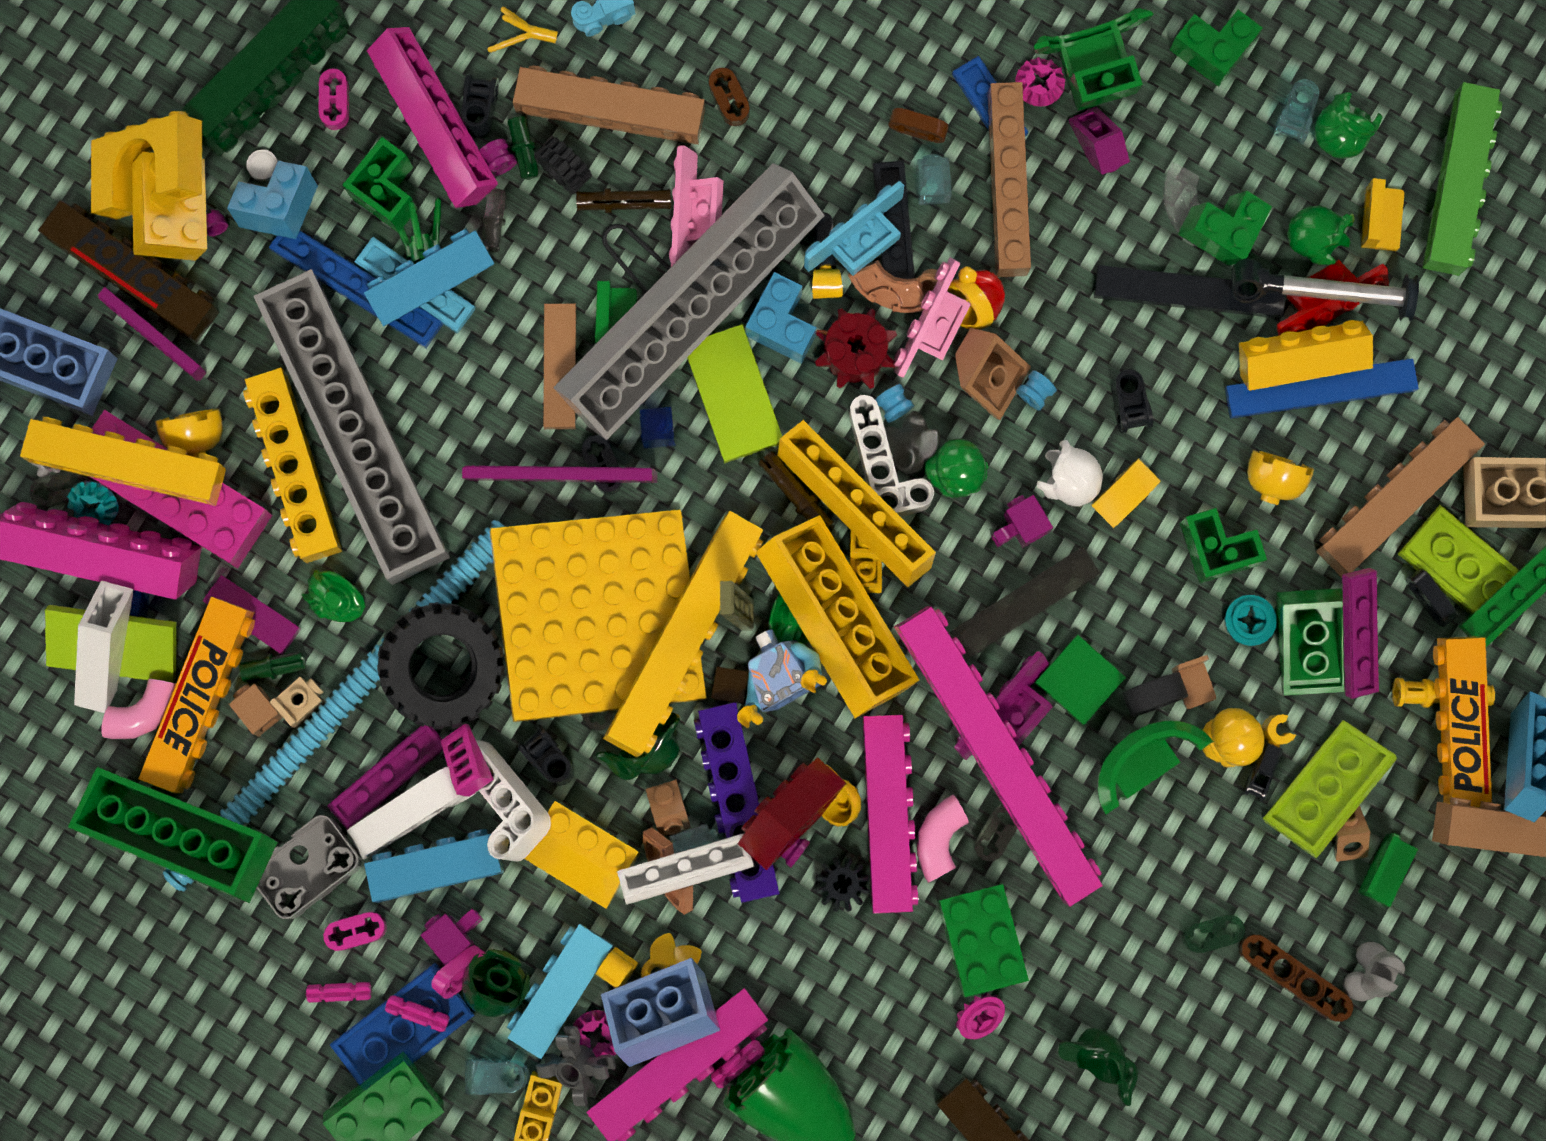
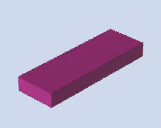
[203,575,301,655]

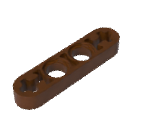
[1239,935,1353,1022]

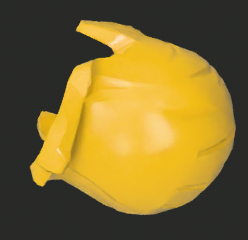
[1202,708,1264,768]

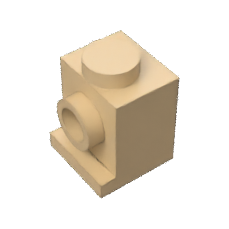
[270,677,326,729]

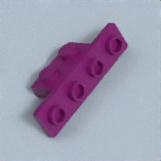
[954,651,1052,760]

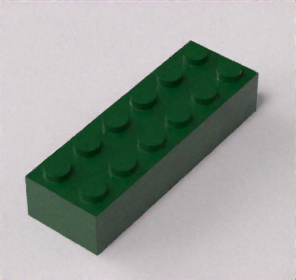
[180,0,350,157]

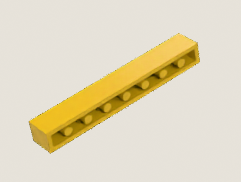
[603,511,763,757]

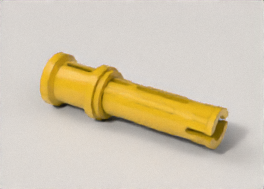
[1392,678,1495,708]

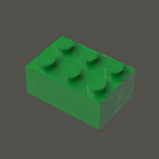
[937,884,1029,997]
[322,1051,444,1141]

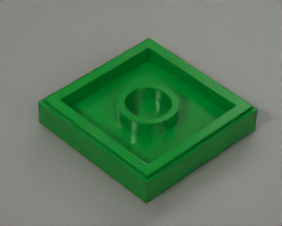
[1035,635,1126,726]

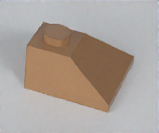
[955,328,1031,420]

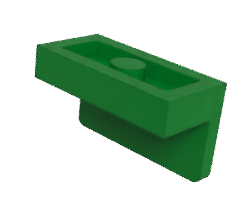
[595,281,637,344]
[1358,833,1418,907]

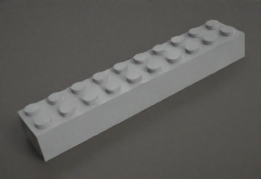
[554,163,825,440]
[254,269,450,585]

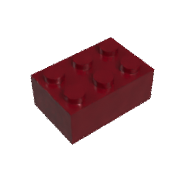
[737,757,847,870]

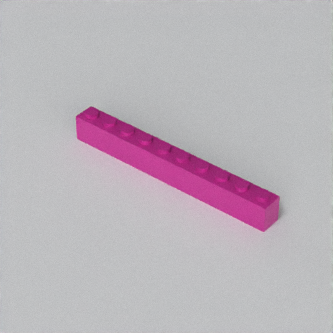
[894,606,1103,907]

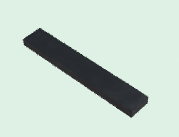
[1094,265,1285,319]

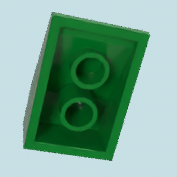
[1276,588,1345,696]

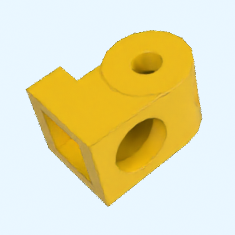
[595,947,639,988]

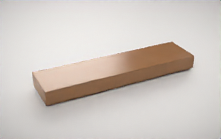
[543,304,576,430]

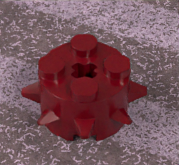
[815,308,897,389]

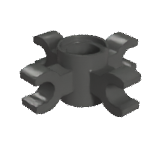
[536,1026,617,1107]

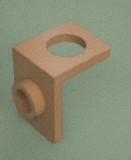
[1172,655,1216,709]
[1335,805,1370,862]

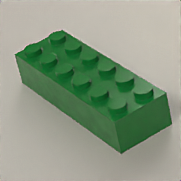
[68,767,278,903]

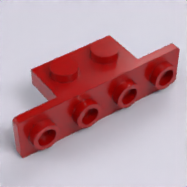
[1277,260,1389,336]

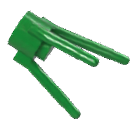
[399,198,441,264]

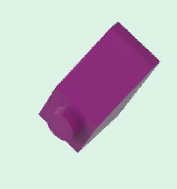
[1069,107,1130,175]

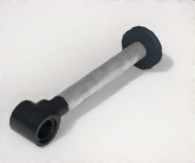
[1232,259,1419,322]

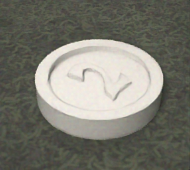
[247,149,278,181]

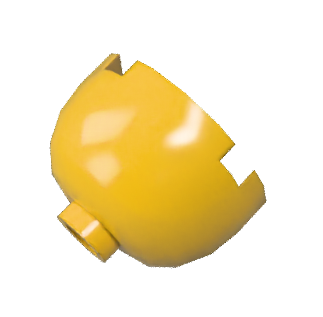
[155,409,223,458]
[1247,450,1314,505]

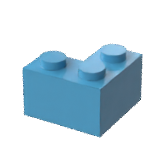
[227,161,318,239]
[745,272,817,364]

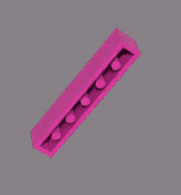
[367,27,498,208]
[863,715,918,914]
[586,988,769,1141]

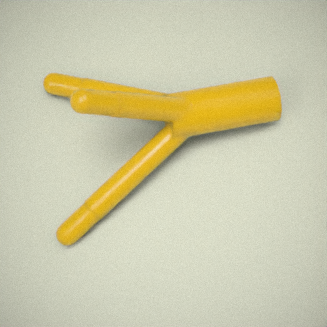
[487,6,558,53]

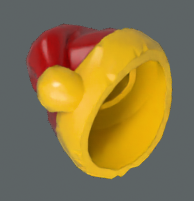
[947,266,1005,329]

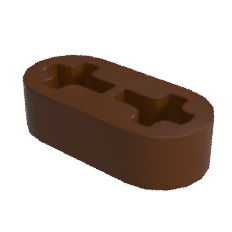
[709,67,750,126]
[888,108,949,143]

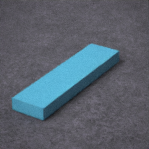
[354,237,476,334]

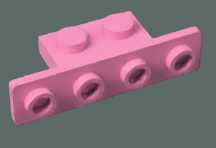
[669,145,724,267]
[893,257,971,378]

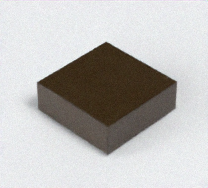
[711,667,749,704]

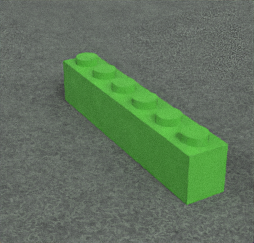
[1422,82,1502,276]

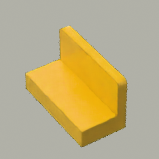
[1361,178,1404,251]

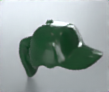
[596,712,680,780]
[1058,1028,1138,1106]

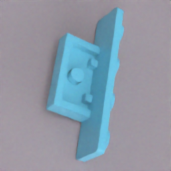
[804,181,904,276]

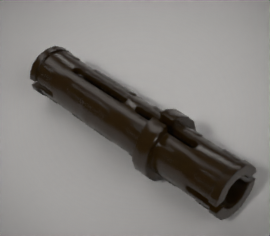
[576,188,671,213]
[758,451,835,529]

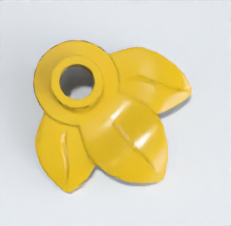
[641,933,702,978]

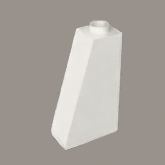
[74,581,133,713]

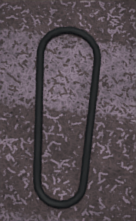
[602,224,671,294]

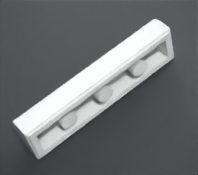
[617,833,754,905]

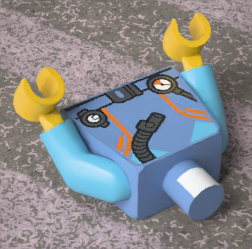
[737,629,827,728]

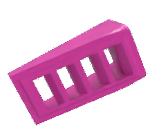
[441,724,494,797]

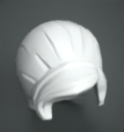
[1037,440,1103,507]

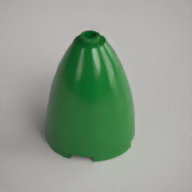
[724,1028,856,1141]

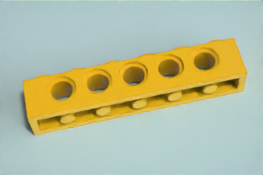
[243,368,343,563]

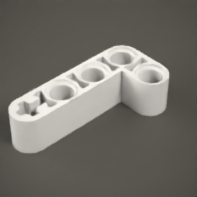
[849,395,934,517]
[454,738,551,862]
[347,767,478,859]

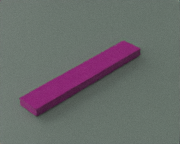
[462,466,658,483]

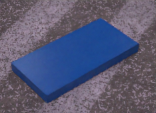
[330,963,475,1085]

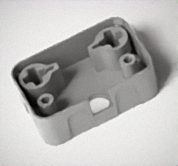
[257,815,362,919]

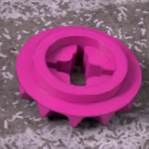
[1015,57,1065,107]
[955,992,1005,1039]
[573,1010,616,1057]

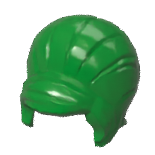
[1314,92,1383,159]
[1287,205,1355,265]
[925,438,989,498]

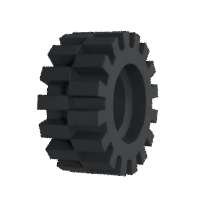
[534,136,592,194]

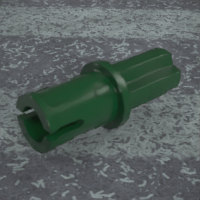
[507,116,539,180]
[239,652,306,683]

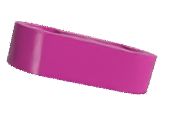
[319,69,349,130]
[323,912,387,951]
[431,945,485,999]

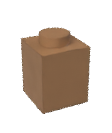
[229,684,283,737]

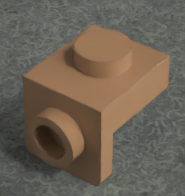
[646,780,691,836]

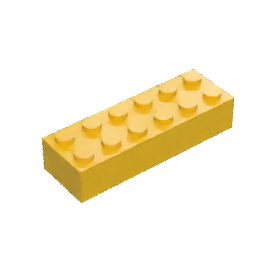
[755,515,920,718]

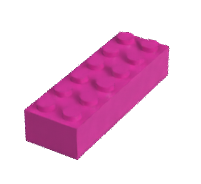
[90,410,273,569]
[0,502,202,600]

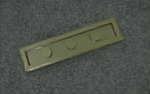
[720,581,754,631]

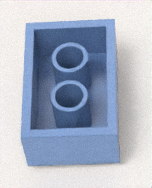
[601,958,720,1067]

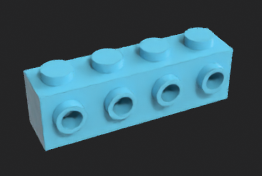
[506,923,613,1059]

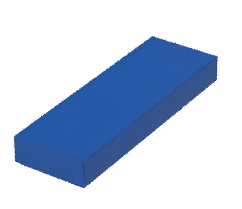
[952,56,1029,136]

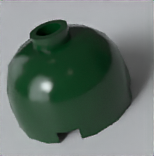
[462,949,530,1018]

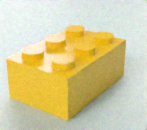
[131,152,207,261]

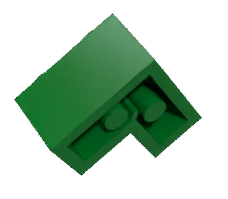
[1170,9,1263,87]
[343,137,418,233]
[1178,191,1272,266]
[1180,508,1267,584]

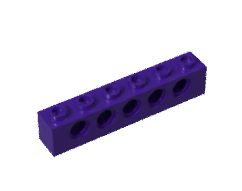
[694,702,780,903]

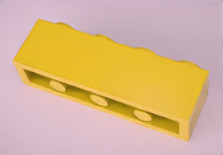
[1239,320,1373,391]

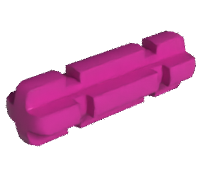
[306,982,372,1003]
[385,995,450,1032]
[711,1040,765,1088]

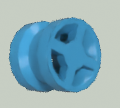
[1016,370,1057,410]
[875,384,914,422]

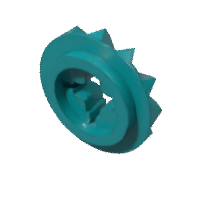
[67,481,119,525]
[1224,595,1277,647]

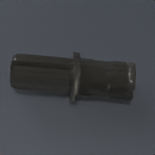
[481,188,506,252]

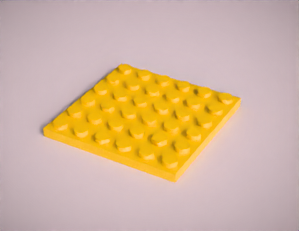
[489,510,706,722]

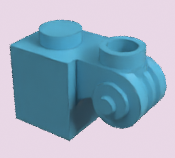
[571,0,635,37]

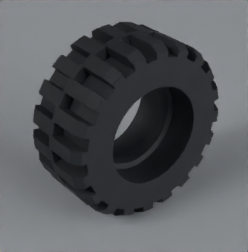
[377,602,505,729]

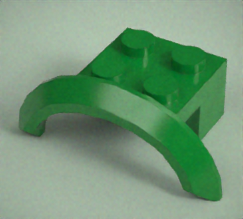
[1034,8,1153,111]
[1097,721,1214,815]

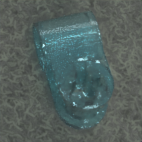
[1273,79,1319,144]
[465,1059,530,1095]

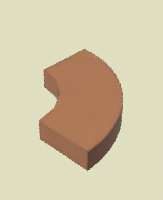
[848,260,926,313]
[643,827,693,915]

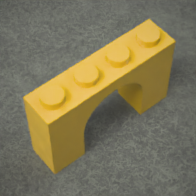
[91,111,202,220]

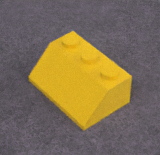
[524,801,640,909]

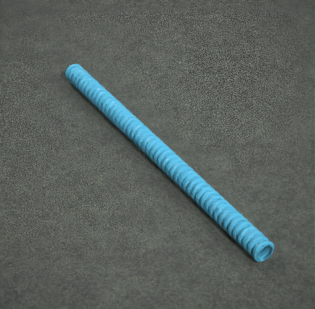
[163,520,505,892]

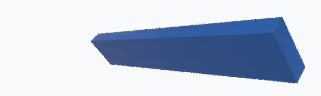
[269,231,443,349]
[1225,359,1419,419]

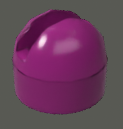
[206,209,228,236]

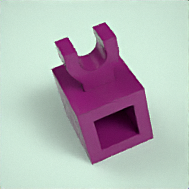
[991,495,1053,548]
[420,909,484,965]

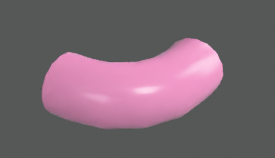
[102,679,176,739]
[917,795,969,883]

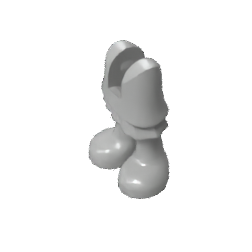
[1343,942,1405,1002]

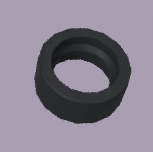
[1122,672,1188,717]

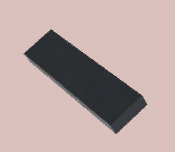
[873,161,915,279]

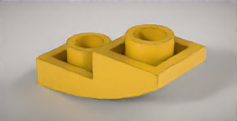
[1091,458,1161,528]
[850,530,882,593]
[514,1071,563,1141]

